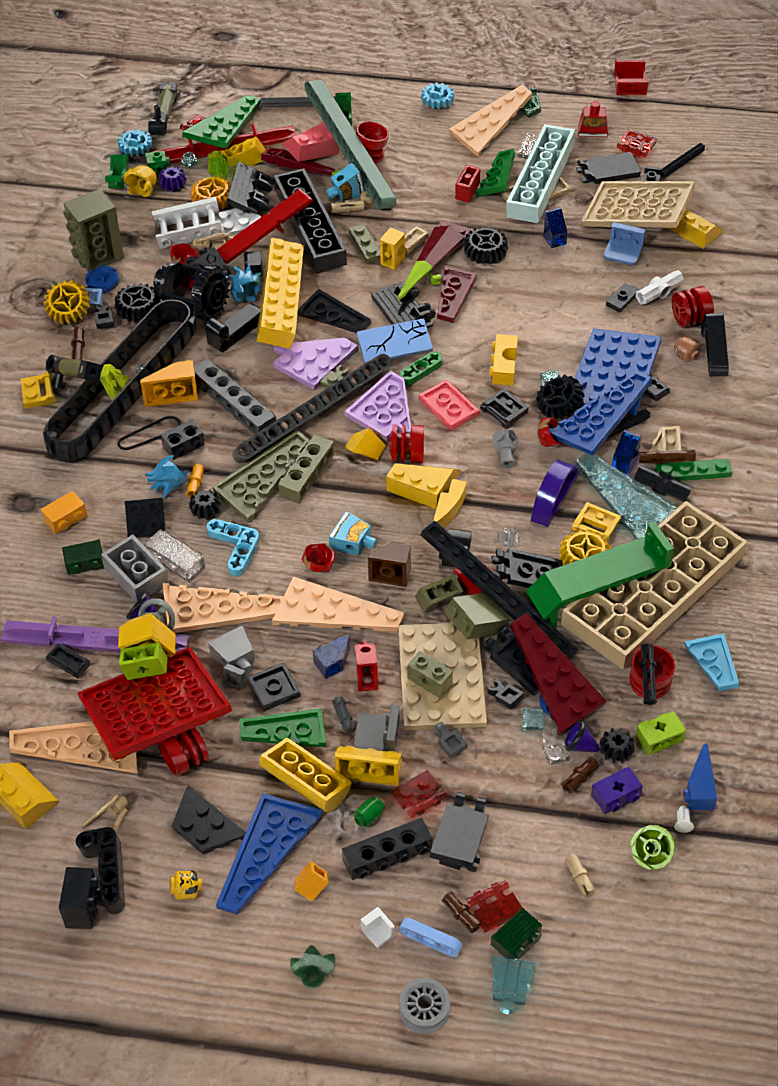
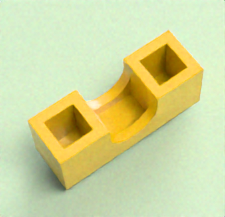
[489,334,518,386]

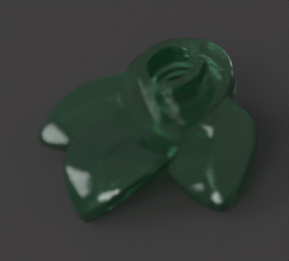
[290,945,336,988]

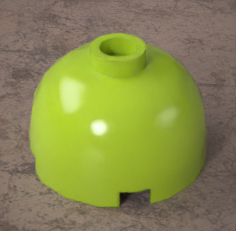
[631,825,675,870]

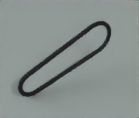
[117,416,181,450]

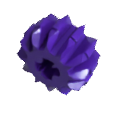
[159,166,186,192]

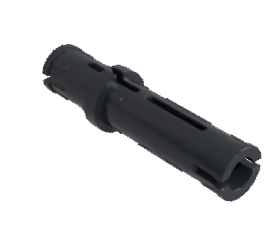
[640,643,657,705]

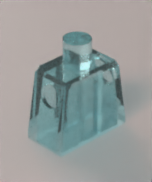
[492,956,536,1014]

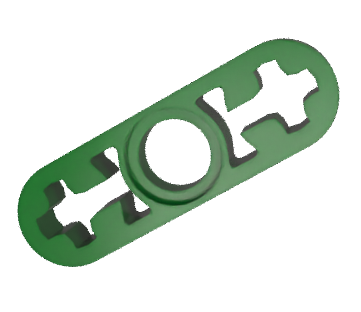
[400,351,442,386]

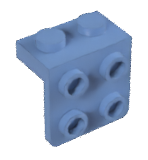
[604,222,646,265]

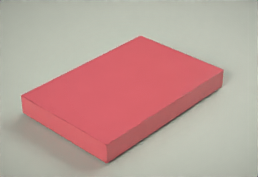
[418,380,480,431]

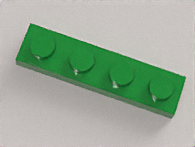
[655,458,732,481]

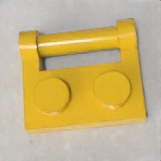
[20,372,56,409]
[572,502,621,542]

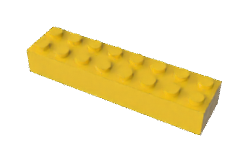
[256,237,304,349]

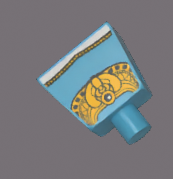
[326,163,364,202]
[329,512,378,555]

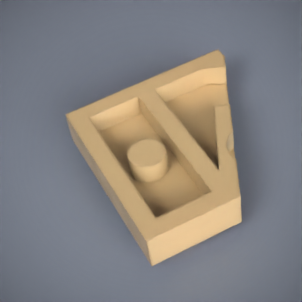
[649,426,681,452]

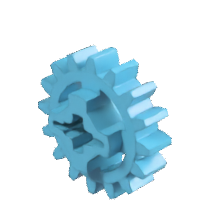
[421,82,454,109]
[118,129,152,156]

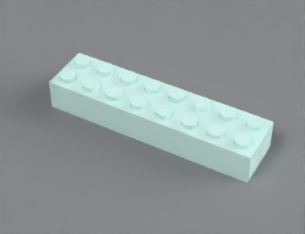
[507,124,575,223]

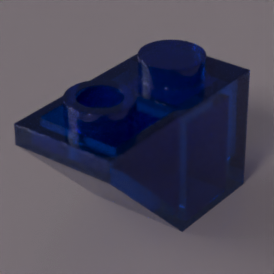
[543,207,568,249]
[612,429,641,475]
[313,634,350,679]

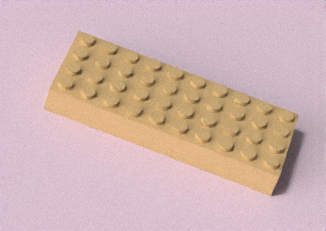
[561,501,748,670]

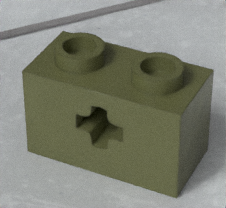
[415,574,463,613]
[407,651,453,698]

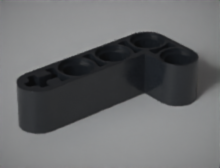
[205,303,260,352]
[701,313,729,377]
[75,827,125,914]

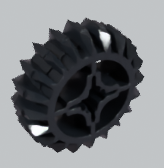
[463,227,508,265]
[114,283,161,323]
[536,374,585,420]

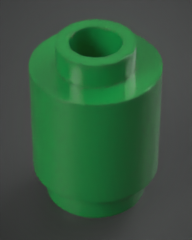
[354,796,385,828]

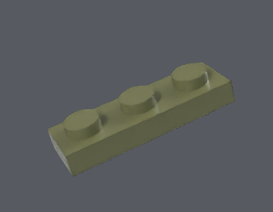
[349,224,380,264]

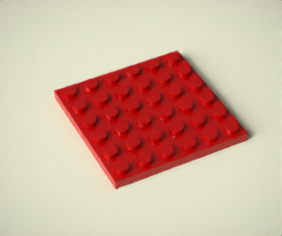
[77,647,232,761]

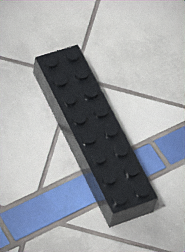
[274,168,347,273]

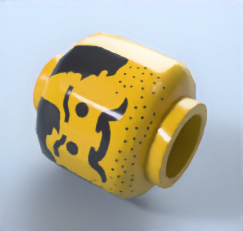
[170,870,202,900]

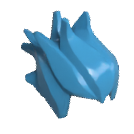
[229,265,261,302]
[145,455,188,499]

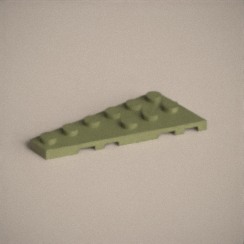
[212,430,309,523]

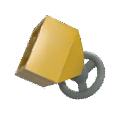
[118,599,176,657]

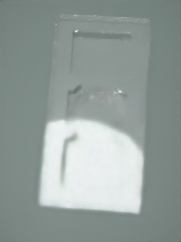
[518,134,539,159]

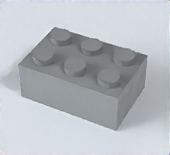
[101,535,169,602]

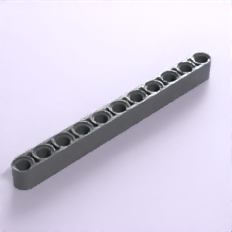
[232,354,391,463]

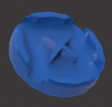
[85,266,120,293]

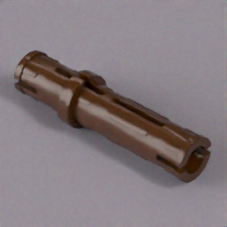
[71,327,85,360]
[639,450,696,464]

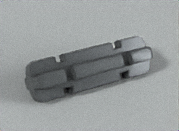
[332,696,355,733]

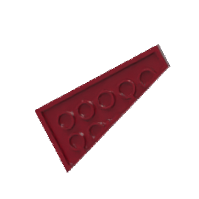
[510,613,606,736]

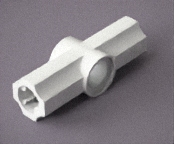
[635,270,684,305]

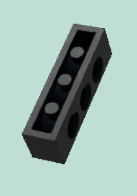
[342,817,433,880]

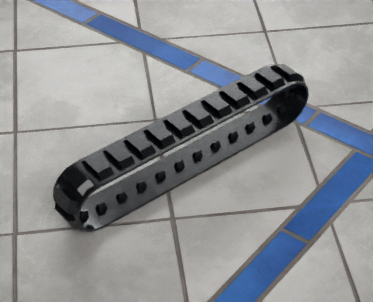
[43,299,197,463]

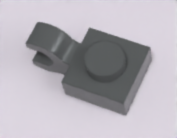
[434,721,468,758]

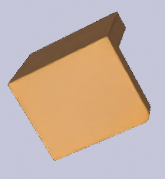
[294,861,329,901]

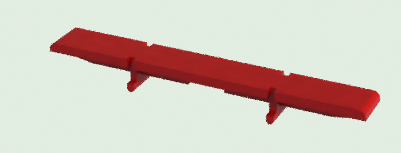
[150,123,297,164]
[187,189,314,291]

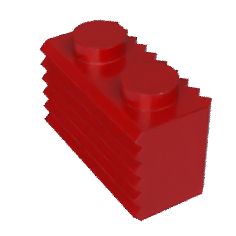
[455,165,481,202]

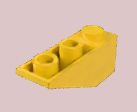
[215,137,266,166]

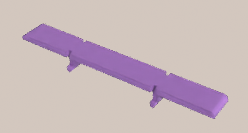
[1,616,189,652]

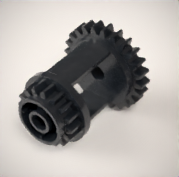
[153,262,230,321]

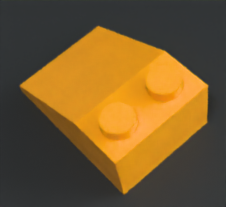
[140,360,198,407]

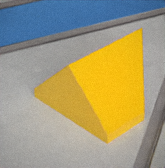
[345,428,386,460]

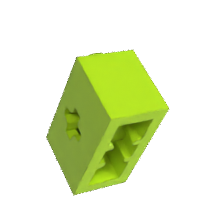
[119,642,168,680]
[635,711,686,756]

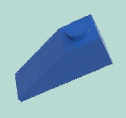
[683,743,717,810]

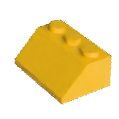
[665,209,723,249]
[334,746,402,786]
[0,762,60,829]

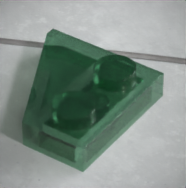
[520,86,541,117]

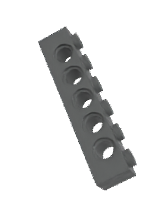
[194,359,276,435]

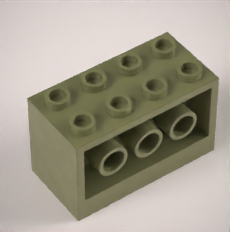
[63,189,124,272]

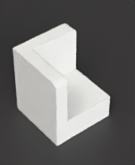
[360,907,395,948]

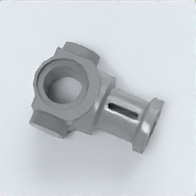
[492,429,518,468]

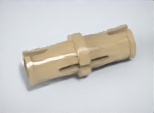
[331,200,364,214]
[565,854,596,898]

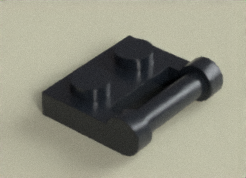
[480,388,529,429]

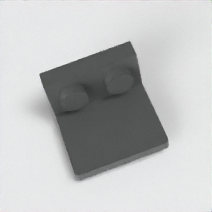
[354,705,400,752]

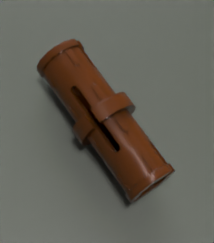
[561,756,599,793]
[442,891,482,934]

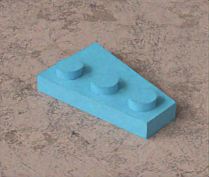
[684,633,739,691]

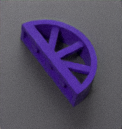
[531,460,578,527]

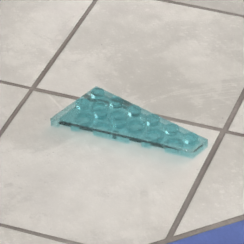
[576,453,677,540]

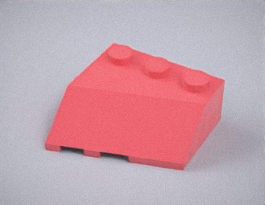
[283,122,340,162]

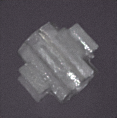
[497,528,521,547]

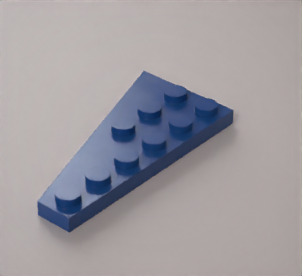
[549,371,652,456]
[216,793,323,915]

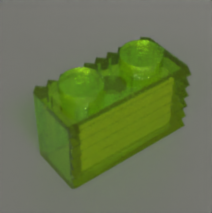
[207,151,228,178]

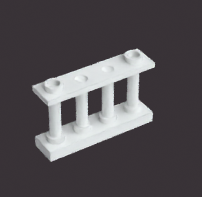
[152,197,224,249]

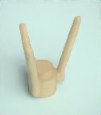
[193,233,231,252]
[82,793,128,843]

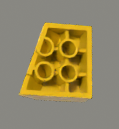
[386,463,461,509]

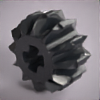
[189,489,221,520]
[599,727,635,764]

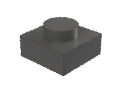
[222,663,245,690]

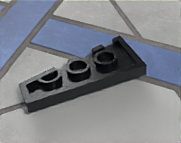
[297,289,371,333]

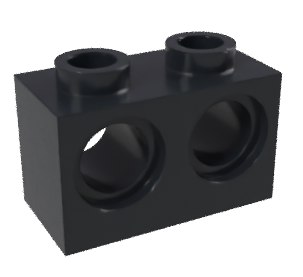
[160,420,205,460]

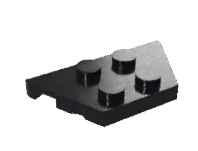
[172,785,246,854]

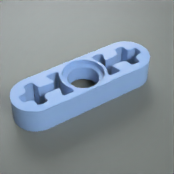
[399,918,463,957]

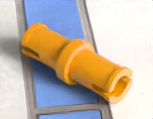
[186,464,204,498]

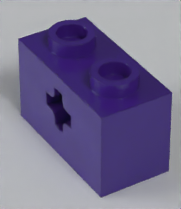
[591,766,643,814]

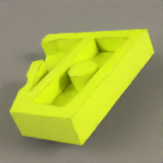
[100,364,129,400]

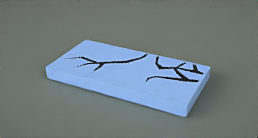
[356,319,433,364]

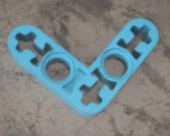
[206,519,260,576]

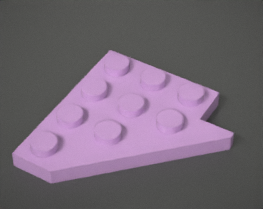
[273,338,358,390]
[345,371,411,441]

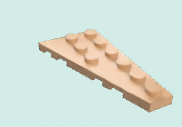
[449,85,532,157]
[272,577,404,632]
[162,583,284,633]
[9,721,138,774]

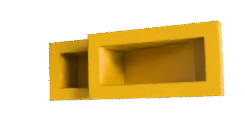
[434,479,467,528]

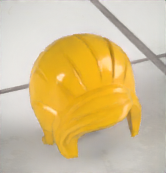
[123,166,157,197]

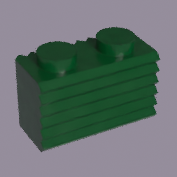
[62,539,104,575]
[490,908,542,963]

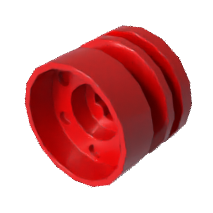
[355,121,389,163]
[671,285,714,328]
[389,424,424,463]
[629,645,675,699]
[157,727,209,777]

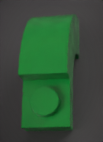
[335,92,352,126]
[105,154,129,188]

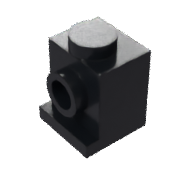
[643,166,661,181]
[244,251,262,277]

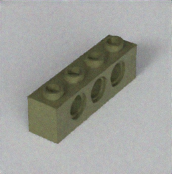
[278,434,334,504]

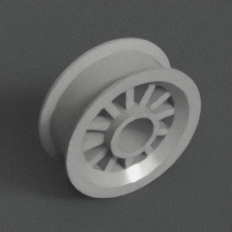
[399,978,450,1034]

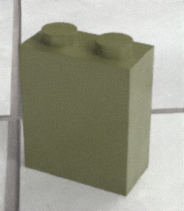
[445,593,510,639]

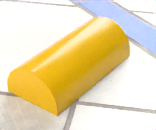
[259,738,352,813]

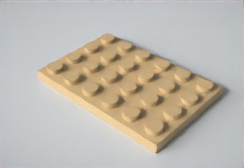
[582,181,696,228]
[398,623,487,731]

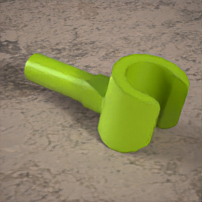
[427,271,441,286]

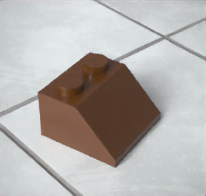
[368,542,411,587]

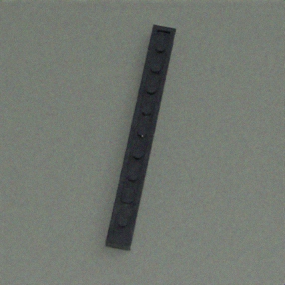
[420,521,579,660]

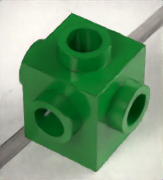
[145,151,170,175]

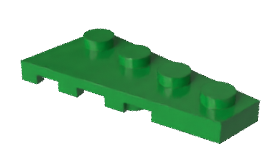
[475,148,516,197]
[239,708,326,747]

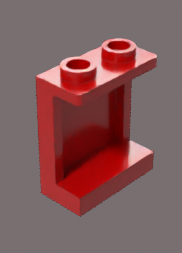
[614,60,648,95]

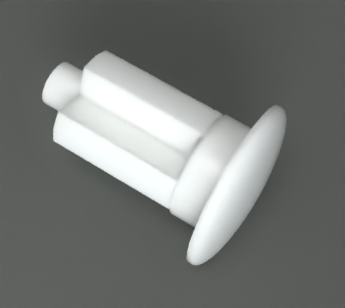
[674,805,694,833]

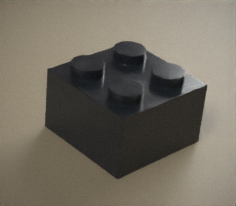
[58,867,101,929]

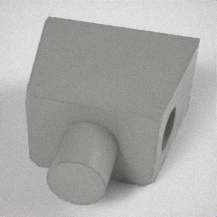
[208,626,254,675]

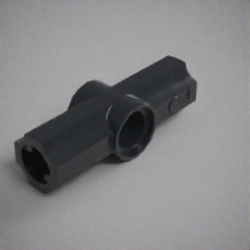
[634,464,692,502]

